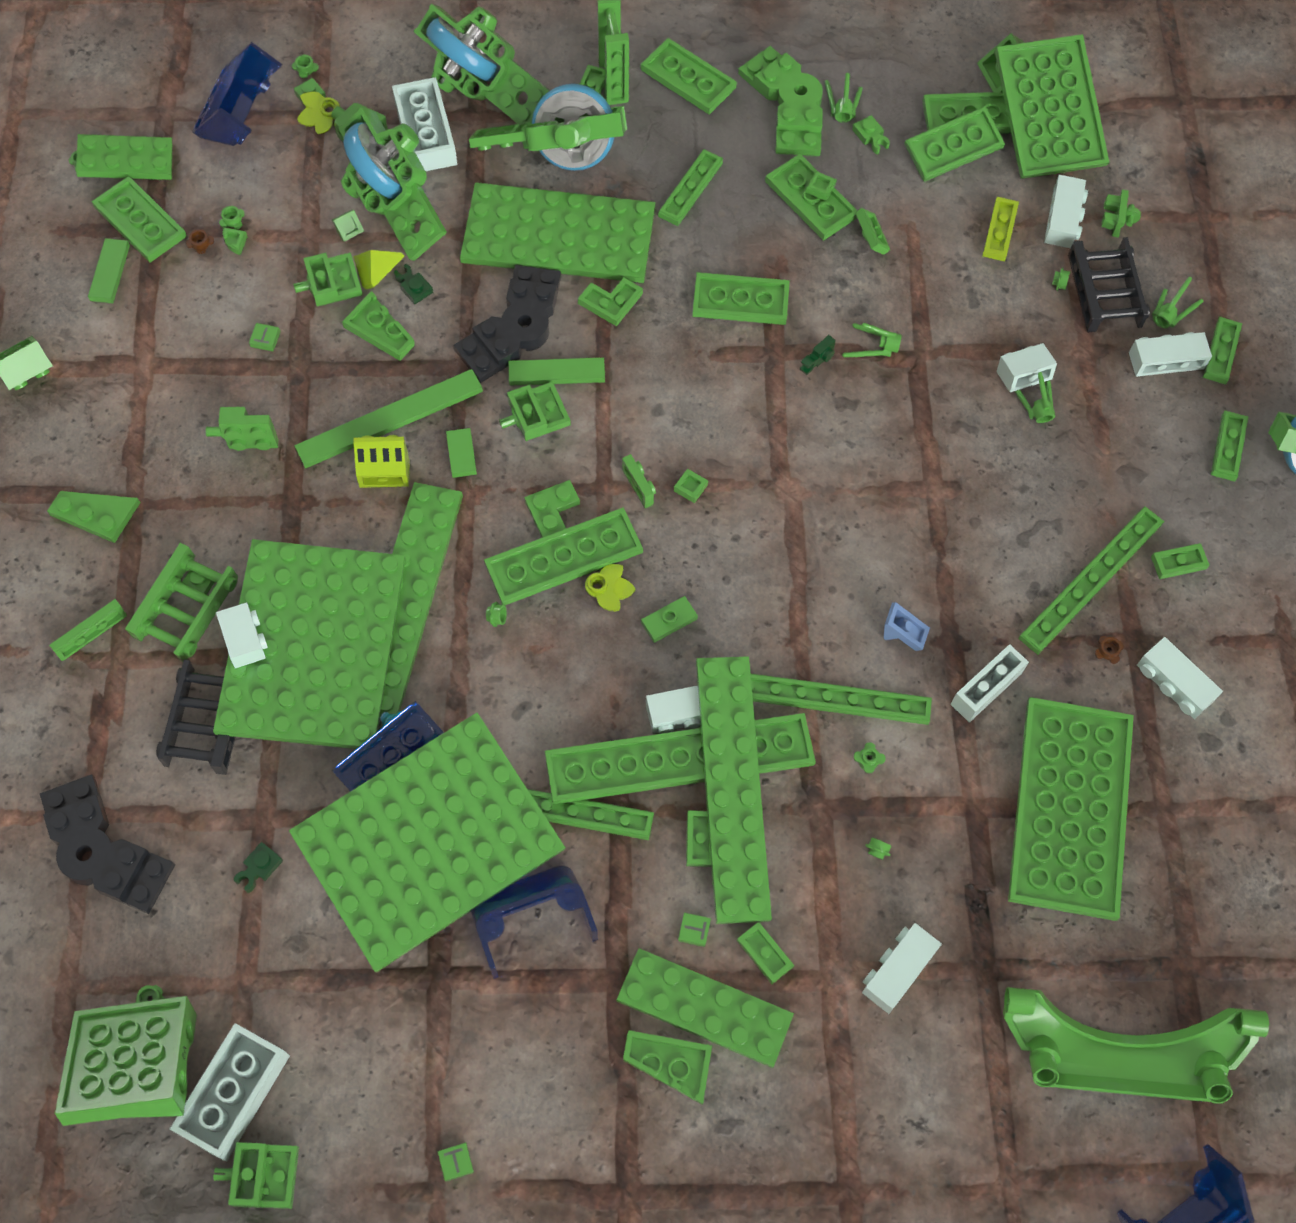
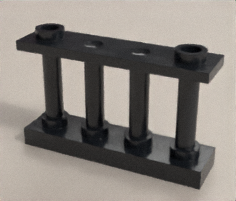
[1068,237,1150,332]
[156,660,236,775]

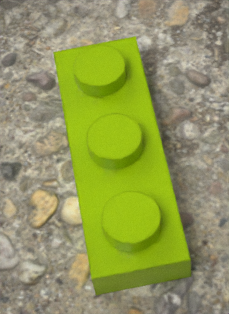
[982,197,1019,262]

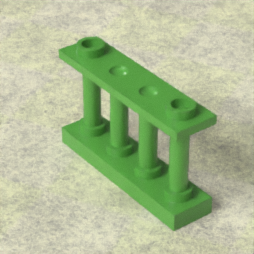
[597,0,629,105]
[125,543,238,662]

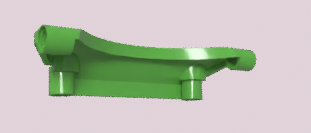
[1003,987,1269,1104]

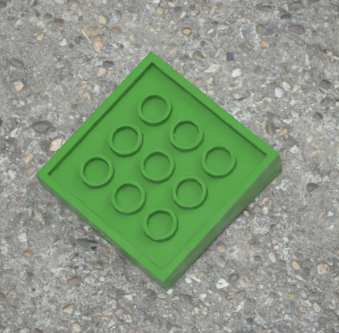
[55,996,197,1126]

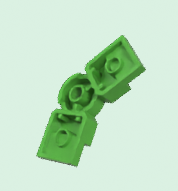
[738,46,823,156]

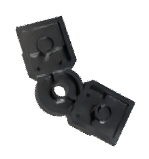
[453,265,561,383]
[40,774,175,914]

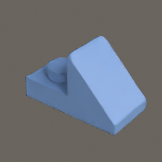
[884,602,930,651]

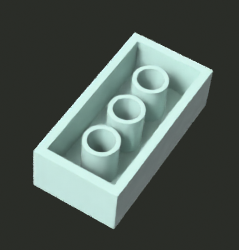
[392,77,457,171]
[170,1023,290,1161]

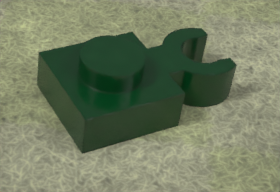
[394,264,434,305]
[800,335,836,375]
[233,842,283,893]

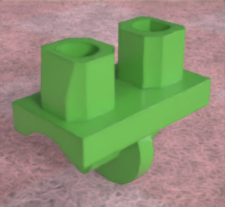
[1101,189,1141,238]

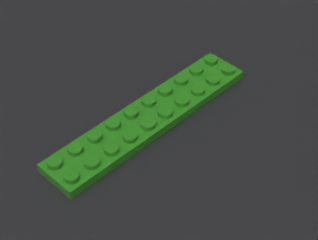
[380,482,463,723]
[696,656,772,924]
[545,713,816,804]

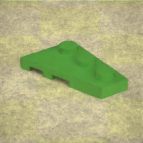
[342,291,415,361]
[47,491,140,543]
[623,1030,712,1105]

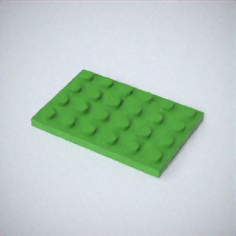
[995,34,1110,179]

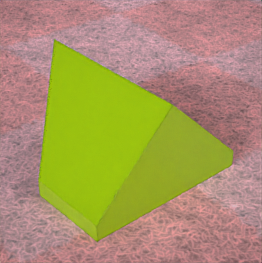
[353,250,405,290]

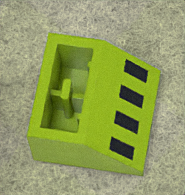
[353,435,410,488]

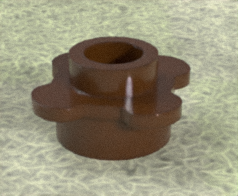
[186,229,214,254]
[1095,636,1124,664]

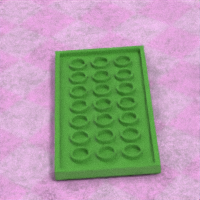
[460,182,655,283]
[1008,697,1134,921]

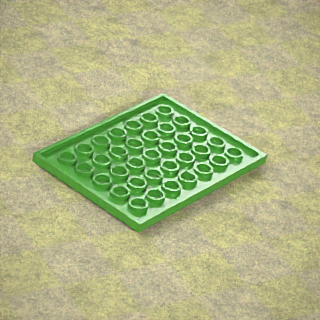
[213,539,405,751]
[289,712,565,973]

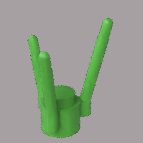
[825,73,863,122]
[1152,277,1203,328]
[842,323,901,357]
[1014,372,1055,423]

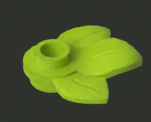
[297,92,340,134]
[585,564,636,612]

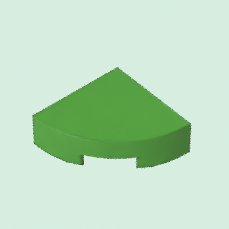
[223,227,247,255]

